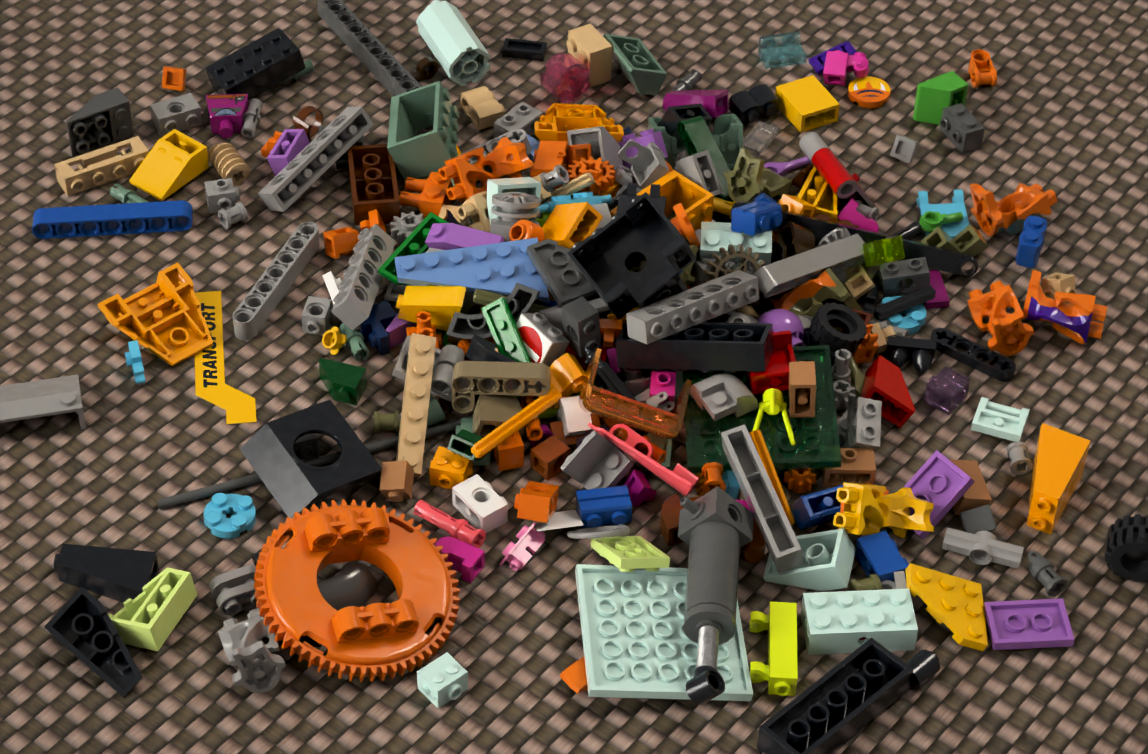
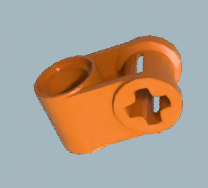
[968,49,997,88]

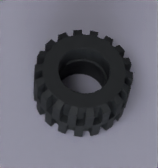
[1105,514,1148,582]

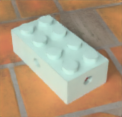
[801,588,918,655]

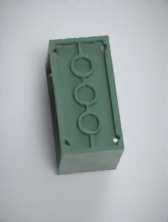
[387,81,459,182]

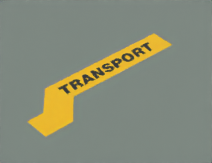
[194,291,256,424]

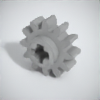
[390,211,424,244]

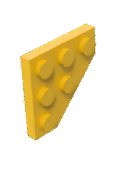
[905,563,988,651]

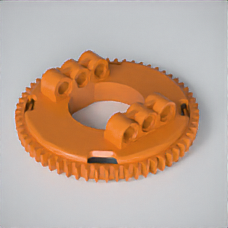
[254,499,460,682]

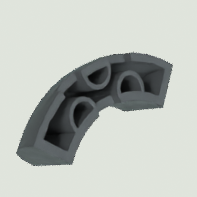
[447,283,540,339]
[317,561,378,611]

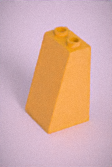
[1027,423,1090,534]

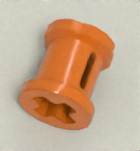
[701,462,726,494]

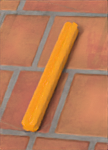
[471,388,562,458]

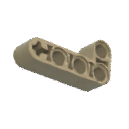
[452,361,551,414]

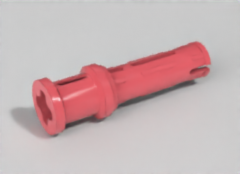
[414,500,486,548]

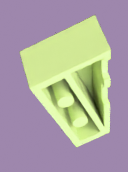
[109,567,198,652]

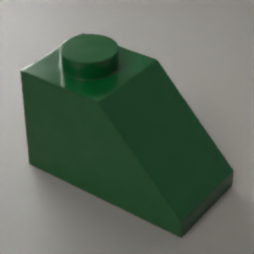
[319,358,367,405]

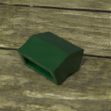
[447,429,489,461]

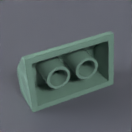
[603,33,667,96]

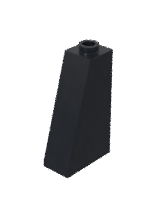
[54,544,159,603]

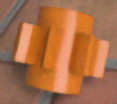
[784,462,816,493]

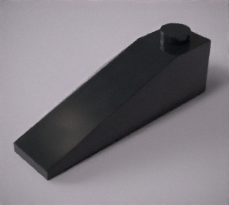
[44,587,143,698]

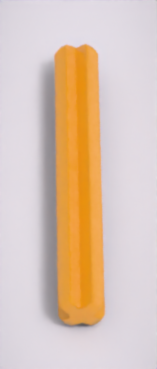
[749,429,795,525]

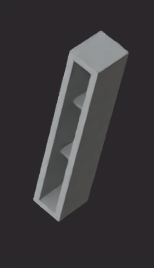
[721,424,803,573]

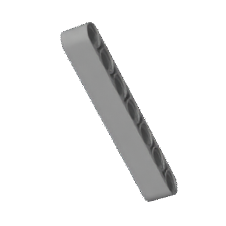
[232,222,320,340]
[753,234,872,298]

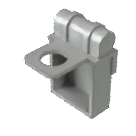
[618,140,669,189]

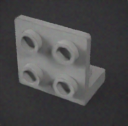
[560,430,635,490]

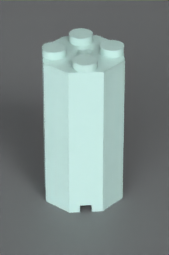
[416,0,490,86]

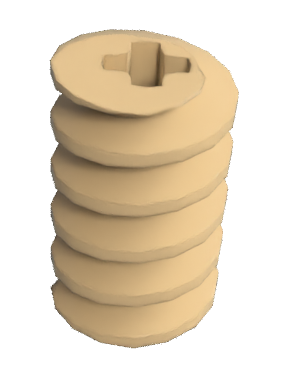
[208,143,250,187]

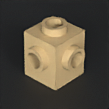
[1041,272,1076,304]

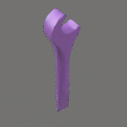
[764,156,811,176]

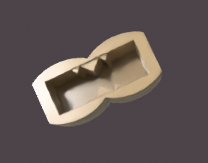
[461,86,505,130]

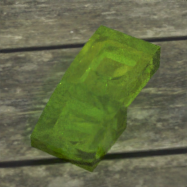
[863,235,905,267]

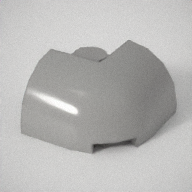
[690,374,758,421]

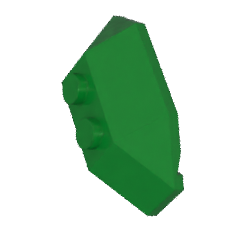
[377,212,449,286]

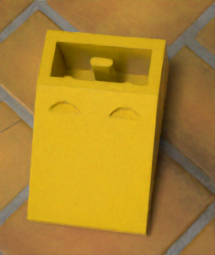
[129,129,209,201]

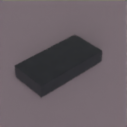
[502,38,547,61]

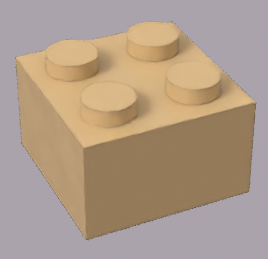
[566,23,612,88]

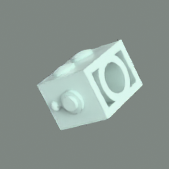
[417,652,468,709]

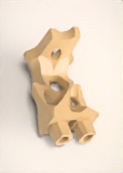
[456,175,552,233]

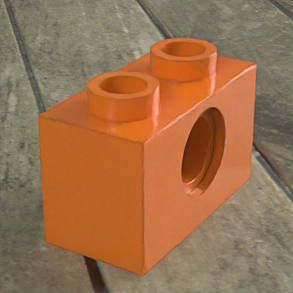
[514,481,559,523]

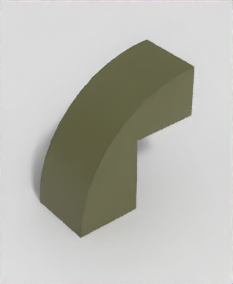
[921,224,989,256]

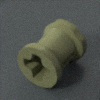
[374,410,400,434]
[848,573,882,591]

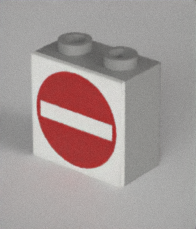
[516,312,570,367]

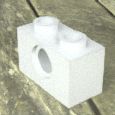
[452,474,509,533]

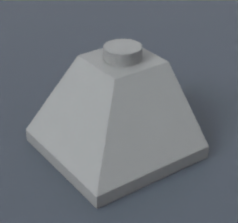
[567,126,623,170]

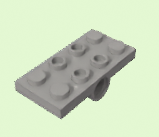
[392,335,473,412]

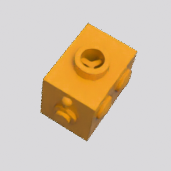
[429,446,473,489]

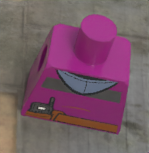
[206,94,249,138]

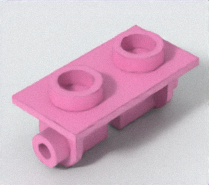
[499,521,546,571]

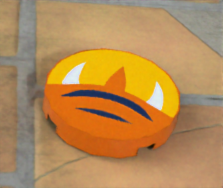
[847,76,891,109]

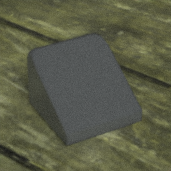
[959,504,996,534]

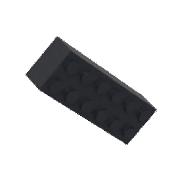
[616,322,774,373]
[757,638,913,754]

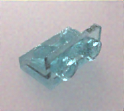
[758,31,807,69]

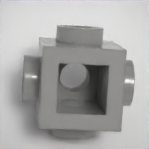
[204,178,240,214]

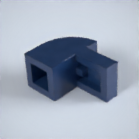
[360,300,397,356]

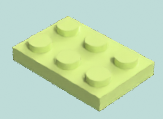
[591,536,670,572]

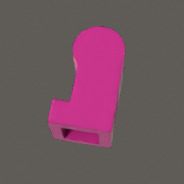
[837,198,879,233]
[436,536,485,583]

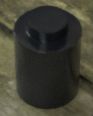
[906,649,940,690]

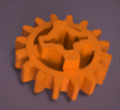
[567,156,615,194]

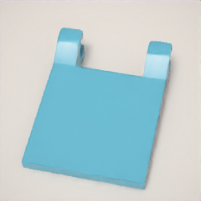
[916,189,970,238]

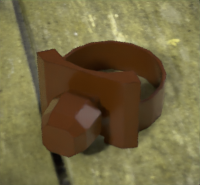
[292,106,323,142]

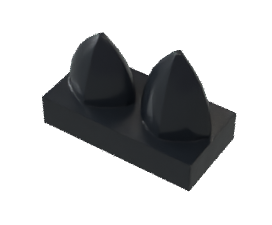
[886,336,937,375]

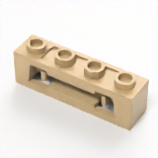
[54,136,149,196]

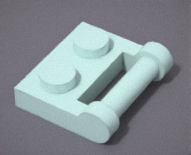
[971,397,1030,442]

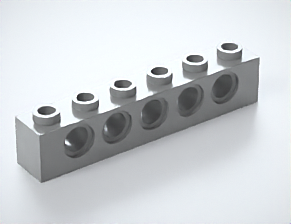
[258,107,374,212]
[331,224,396,330]
[626,270,759,344]

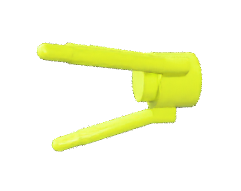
[752,388,795,446]

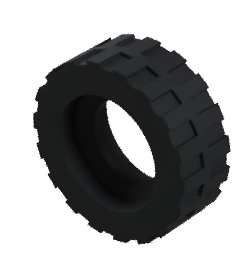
[810,302,867,353]

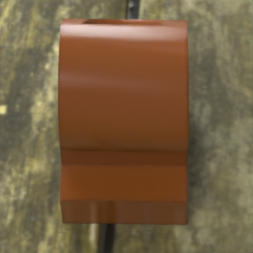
[742,520,766,563]

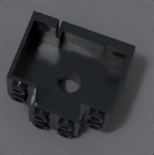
[567,192,696,320]

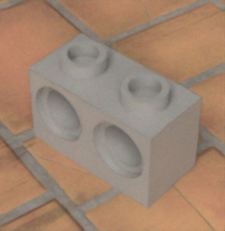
[846,397,882,453]

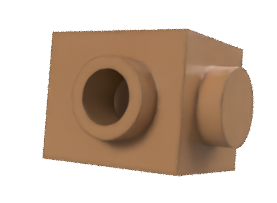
[380,461,414,502]

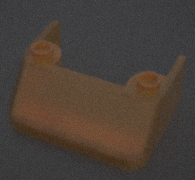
[578,348,692,439]

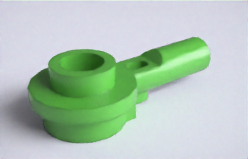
[919,211,963,232]

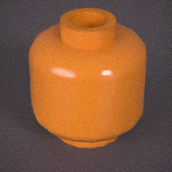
[509,219,544,242]

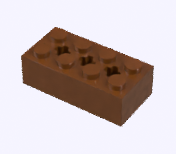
[347,144,400,226]

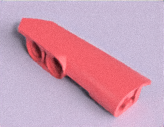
[588,423,700,497]

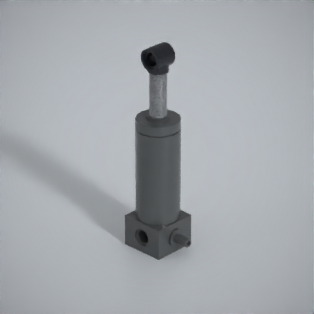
[678,486,754,705]

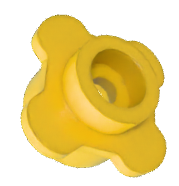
[322,327,347,355]

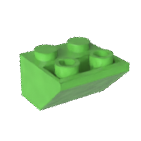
[913,71,969,125]

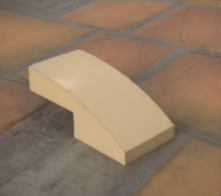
[845,264,875,300]

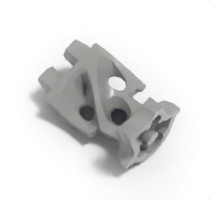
[218,608,286,693]

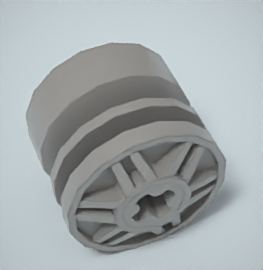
[490,192,541,242]

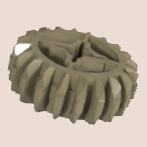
[703,244,765,309]

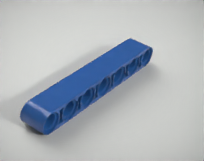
[32,200,193,239]

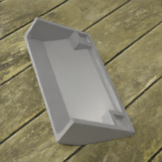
[0,374,86,430]

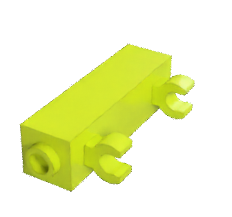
[749,602,798,696]

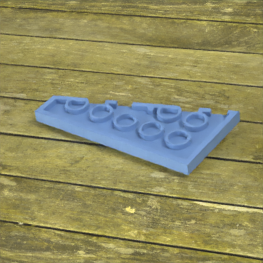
[394,238,549,303]

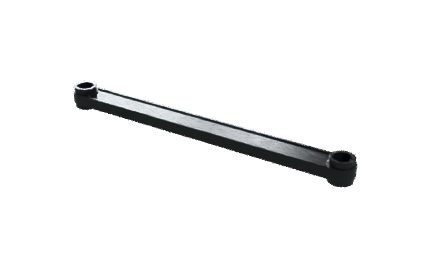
[731,201,978,277]

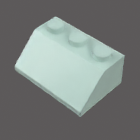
[700,222,772,267]

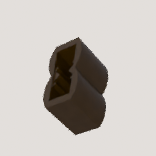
[778,222,815,260]

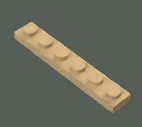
[396,333,436,478]

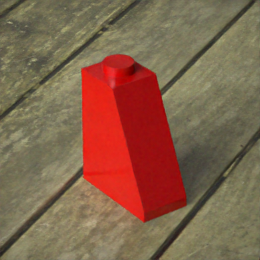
[861,355,915,428]

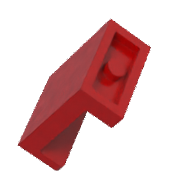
[746,330,796,394]

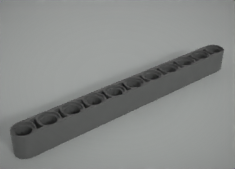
[317,0,433,130]

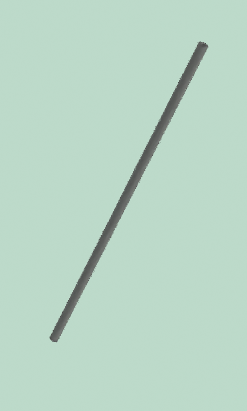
[157,398,538,510]

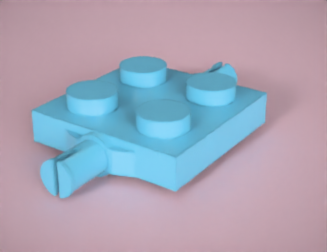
[538,192,612,214]

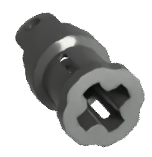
[1027,551,1068,596]

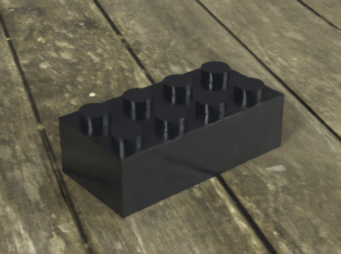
[205,28,306,100]

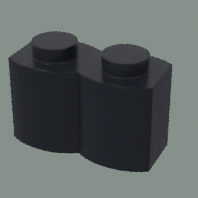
[729,84,780,125]

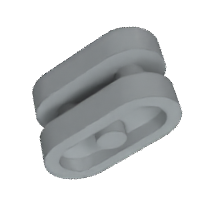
[209,565,257,615]

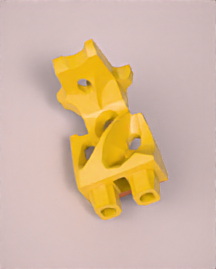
[833,482,934,538]

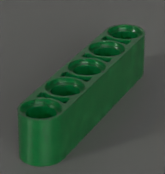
[678,116,733,202]

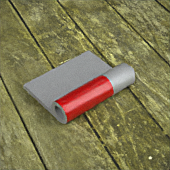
[799,132,877,208]

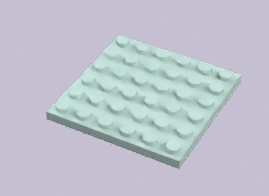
[575,564,753,701]

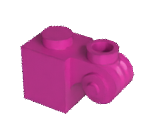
[823,50,869,86]

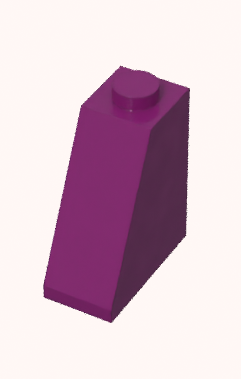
[663,90,729,118]

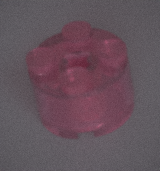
[540,52,591,104]

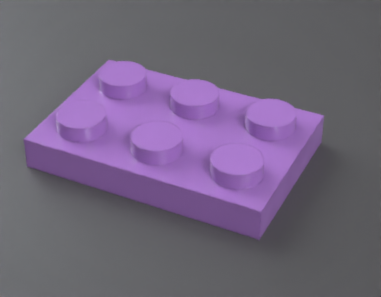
[904,450,975,539]
[984,598,1075,650]

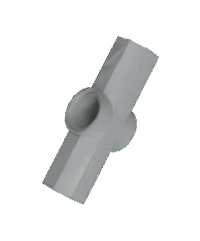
[942,527,1024,569]

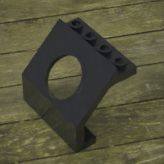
[240,400,382,519]

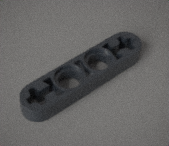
[930,328,1016,382]

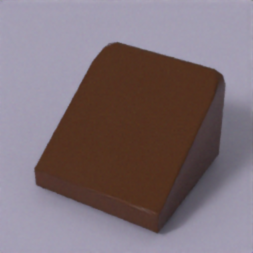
[792,163,814,189]

